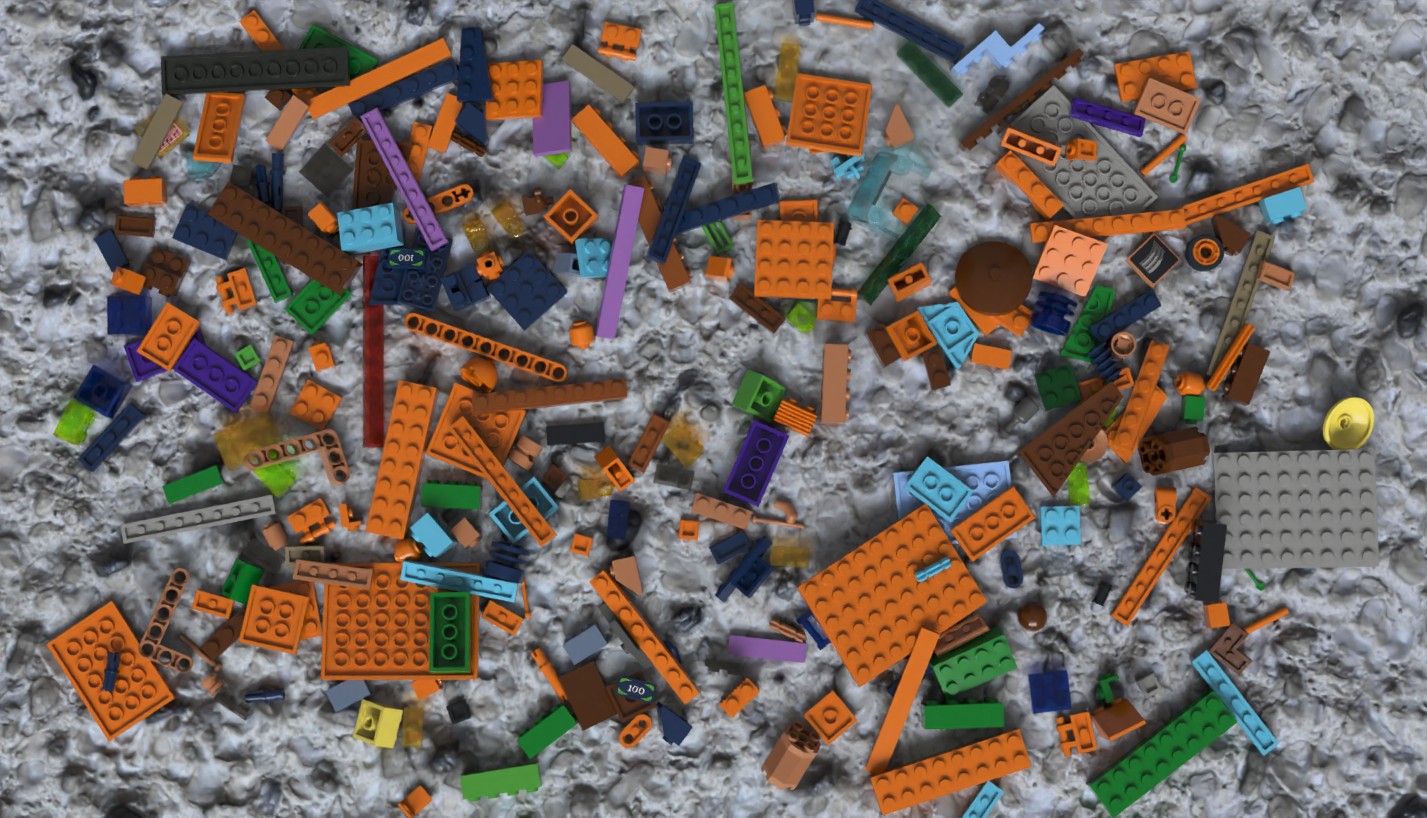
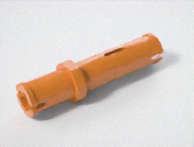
[530,647,567,702]

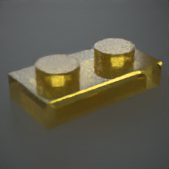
[770,546,810,568]
[402,707,424,747]

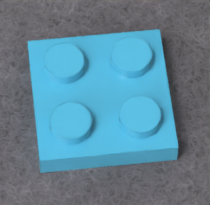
[575,238,612,278]
[1040,506,1081,546]

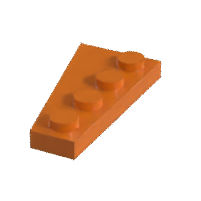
[1104,385,1168,464]

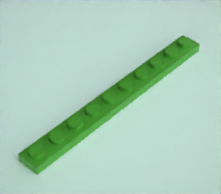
[714,2,754,185]

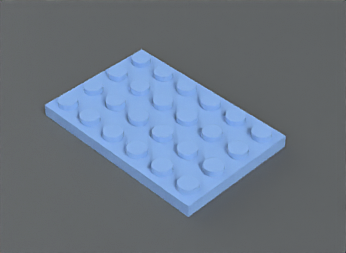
[893,461,1018,545]

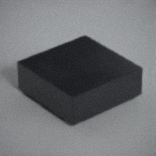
[446,699,472,725]

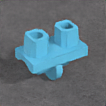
[830,152,865,180]

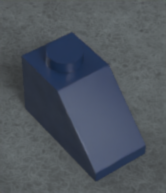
[455,103,489,147]
[656,701,693,746]

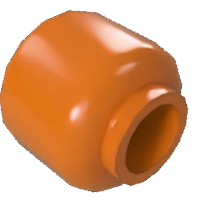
[568,320,595,349]
[1175,371,1205,397]
[393,537,424,564]

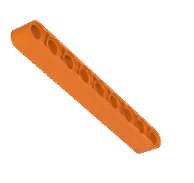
[404,313,568,383]

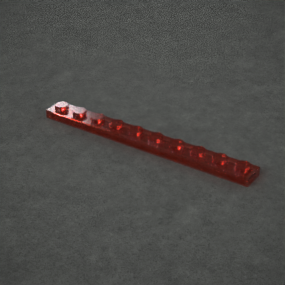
[363,256,384,448]

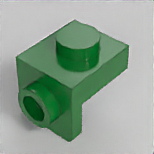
[1097,672,1119,703]

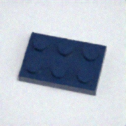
[172,203,238,260]

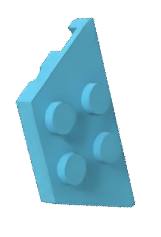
[915,302,979,370]

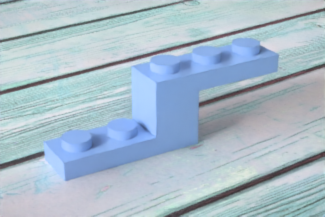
[951,23,1044,77]

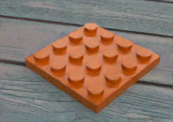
[786,73,872,157]
[754,220,834,300]
[425,383,526,479]

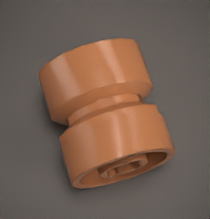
[1106,332,1136,359]
[508,435,543,470]

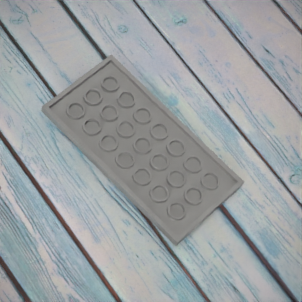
[997,85,1158,243]

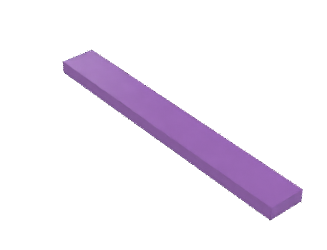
[360,107,449,251]
[595,184,644,339]

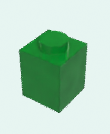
[1180,395,1206,425]

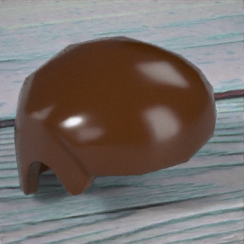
[1017,601,1047,632]

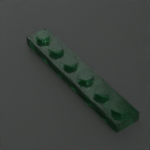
[857,203,942,306]

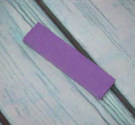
[728,635,807,663]

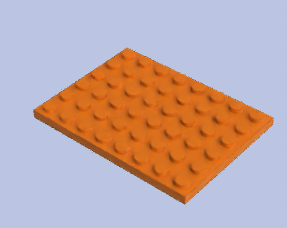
[796,503,987,687]
[321,562,481,680]

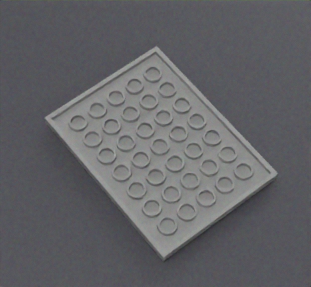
[1213,449,1379,569]

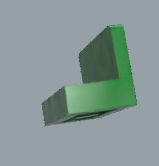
[220,558,264,605]

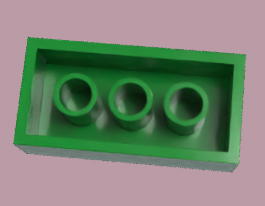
[429,592,472,674]
[929,626,1018,700]
[921,697,1004,730]

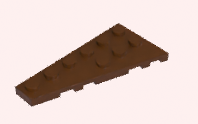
[1018,381,1124,497]

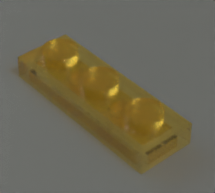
[774,43,801,103]

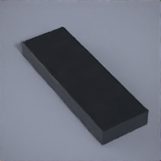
[546,422,605,446]

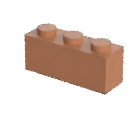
[691,493,752,530]

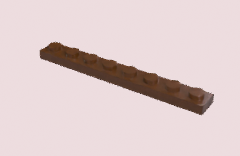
[959,48,1084,152]

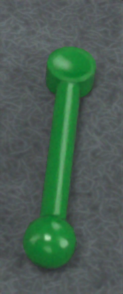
[1169,144,1186,183]
[1244,569,1265,591]

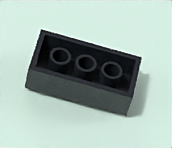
[1184,519,1227,603]

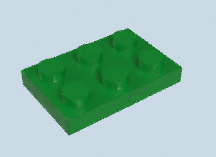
[284,280,353,336]

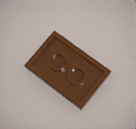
[558,661,617,731]

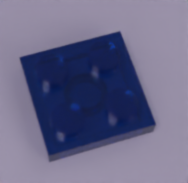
[1027,670,1072,714]

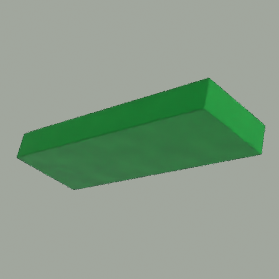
[162,465,224,504]

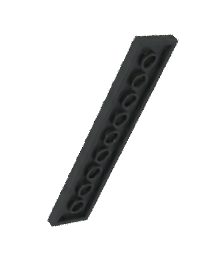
[161,47,350,96]

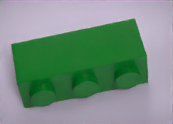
[421,480,483,510]
[517,704,578,759]

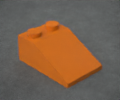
[1090,697,1146,741]

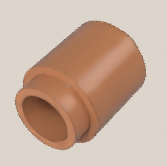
[262,521,288,551]

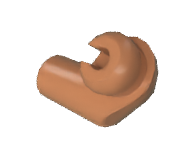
[774,499,798,524]

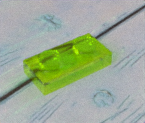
[1067,466,1090,506]

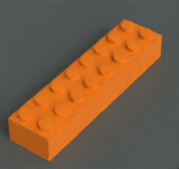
[365,380,440,540]
[869,727,1032,815]

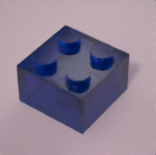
[107,295,152,337]
[73,364,132,419]

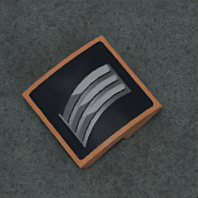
[1125,233,1181,288]

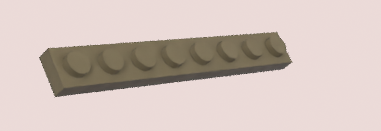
[1205,230,1275,381]

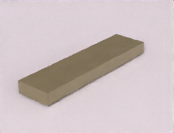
[562,44,635,103]
[131,94,184,170]

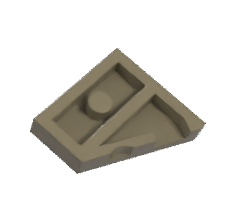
[285,545,326,570]

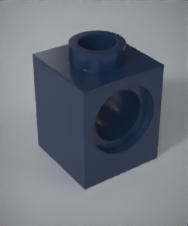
[1111,473,1142,501]

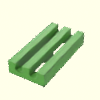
[702,221,734,256]

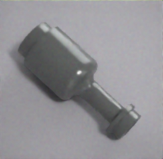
[997,394,1041,439]

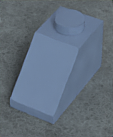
[554,253,597,280]

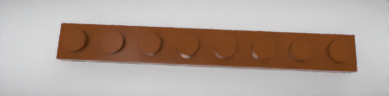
[472,378,627,415]

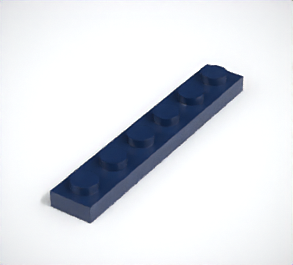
[854,0,965,64]
[348,60,459,121]
[646,156,701,265]
[676,182,781,235]

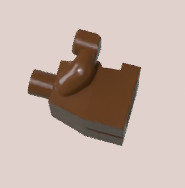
[522,187,554,216]

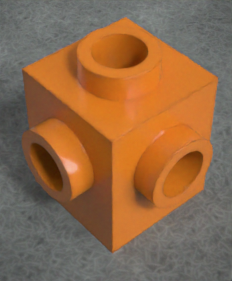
[475,251,504,280]

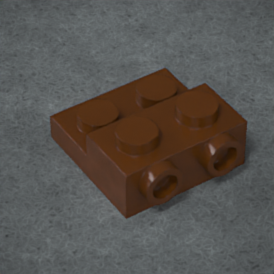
[140,246,191,297]

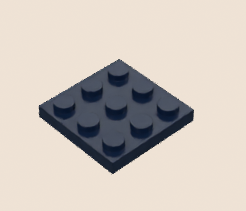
[486,250,567,331]

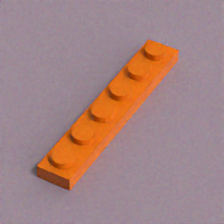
[239,10,319,112]
[1112,340,1170,453]

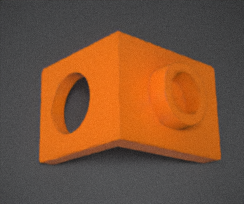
[397,785,433,818]

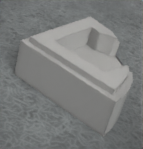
[555,479,572,498]

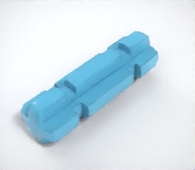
[914,557,951,582]

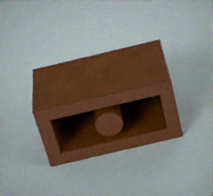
[864,324,901,368]

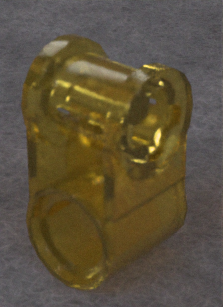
[490,200,523,238]
[462,217,490,256]
[577,479,615,500]

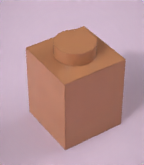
[450,518,482,548]

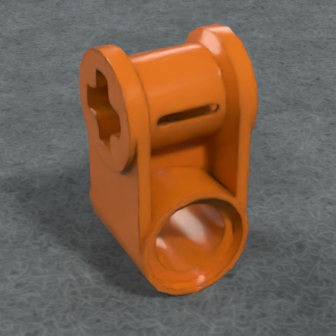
[1154,486,1177,524]

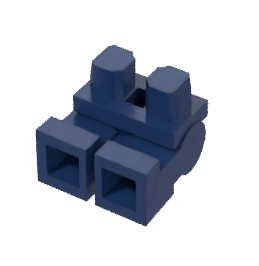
[440,262,491,311]

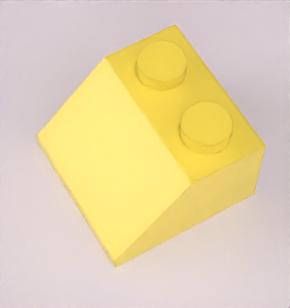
[353,699,403,748]

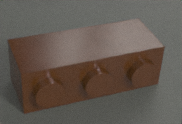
[1223,343,1270,406]

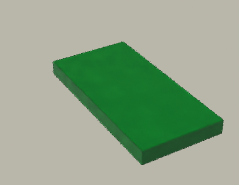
[299,24,380,80]

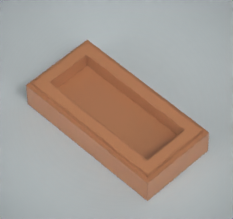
[1255,260,1295,291]

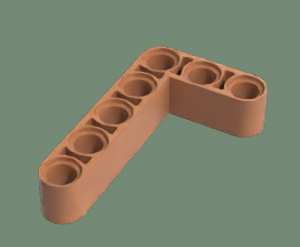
[243,429,350,486]
[138,568,193,673]

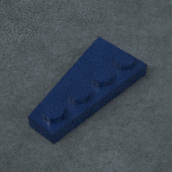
[457,27,495,103]
[368,229,406,306]

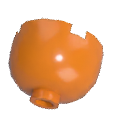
[459,357,498,394]

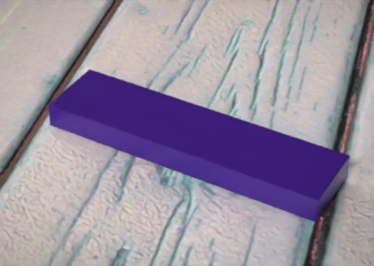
[1069,97,1146,137]

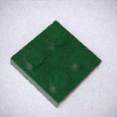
[1034,363,1083,411]

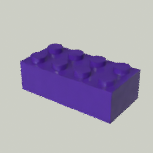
[723,420,789,507]

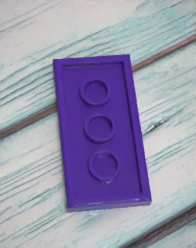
[124,319,206,382]
[173,338,259,413]

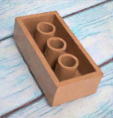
[820,344,851,425]

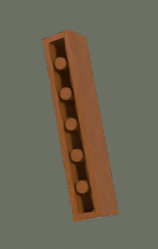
[627,177,693,293]

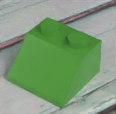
[732,369,787,423]

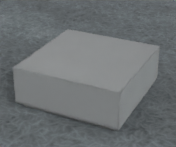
[1135,672,1163,699]

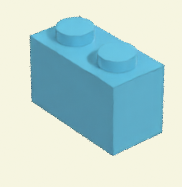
[1259,187,1307,225]

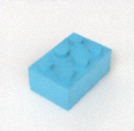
[337,203,404,255]
[489,477,560,544]

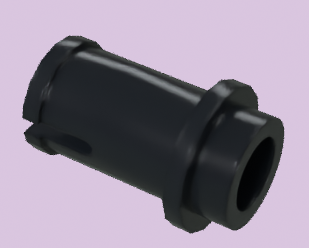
[834,221,853,246]
[1092,580,1113,606]

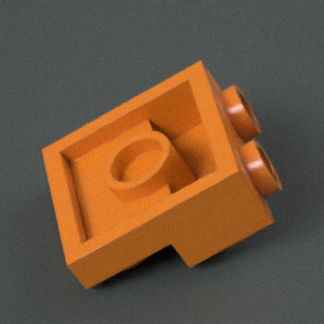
[885,311,937,362]

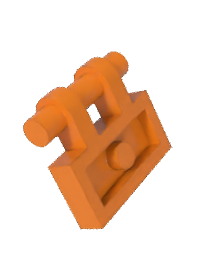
[598,22,642,61]
[215,268,258,315]
[287,498,337,545]
[1056,711,1098,756]

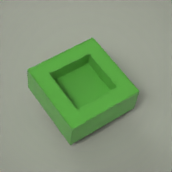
[234,344,261,371]

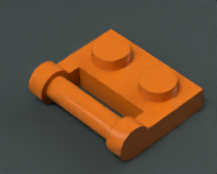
[816,288,857,323]

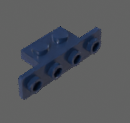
[715,536,774,602]

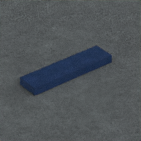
[78,402,146,472]

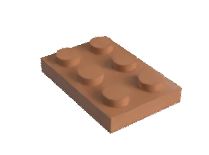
[1133,77,1201,135]

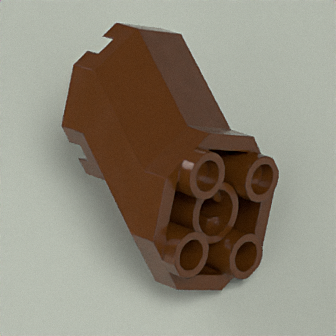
[1138,426,1210,476]

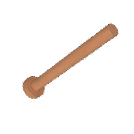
[752,514,804,529]
[179,635,222,673]

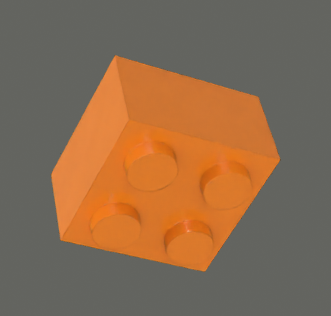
[544,189,599,246]

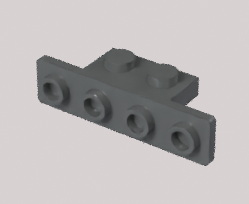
[599,603,653,670]

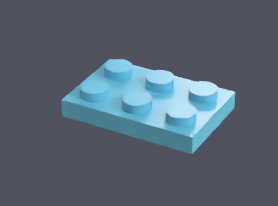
[904,456,974,522]

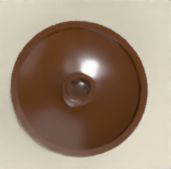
[955,241,1032,316]

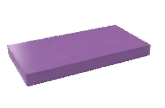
[533,80,572,157]

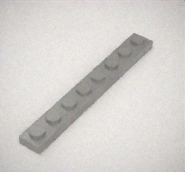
[120,495,277,544]

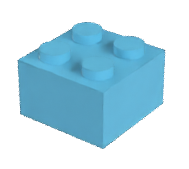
[410,513,458,558]

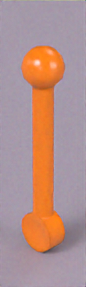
[521,578,531,618]

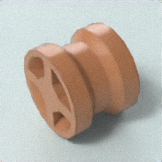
[200,671,226,696]

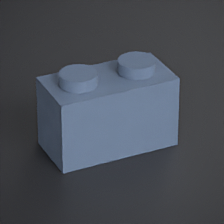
[563,623,609,665]
[325,680,373,712]

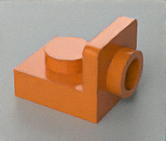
[1066,138,1097,161]
[307,341,336,372]
[339,504,364,531]

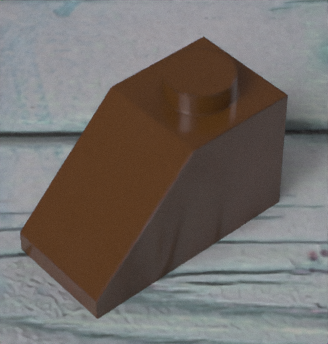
[1211,215,1251,256]

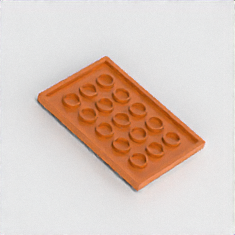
[47,601,176,742]

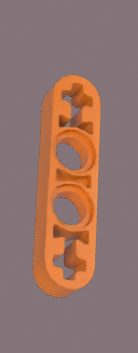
[403,184,474,225]

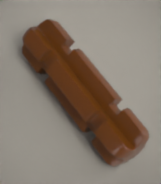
[451,131,487,157]

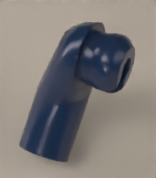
[663,640,682,664]

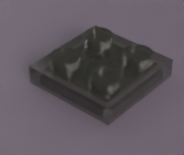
[299,144,354,198]

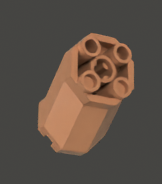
[761,721,821,790]

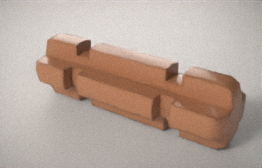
[769,618,806,642]

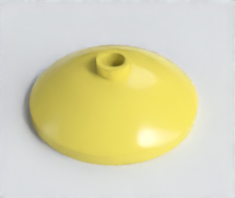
[1323,396,1374,450]

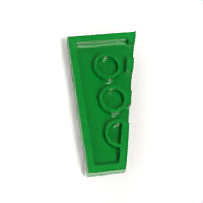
[1059,285,1115,365]

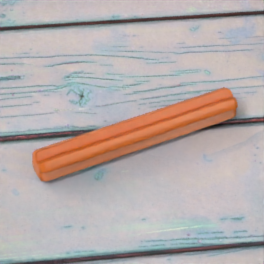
[1206,323,1255,391]

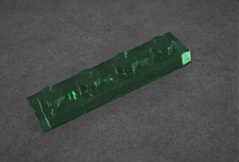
[896,40,963,108]

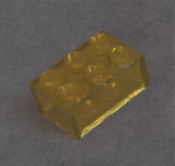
[213,412,283,471]

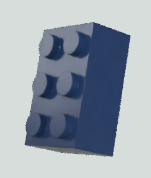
[635,101,694,145]

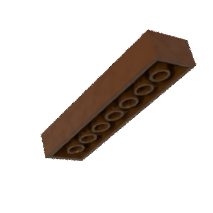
[208,182,363,297]

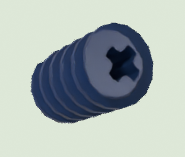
[1086,341,1126,385]

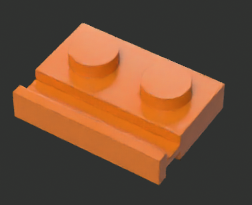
[988,305,1036,337]

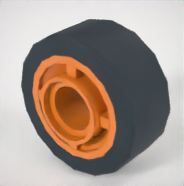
[1185,234,1224,272]

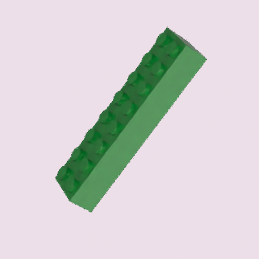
[1086,689,1237,818]

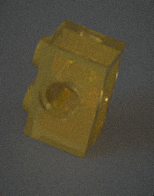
[661,424,704,469]

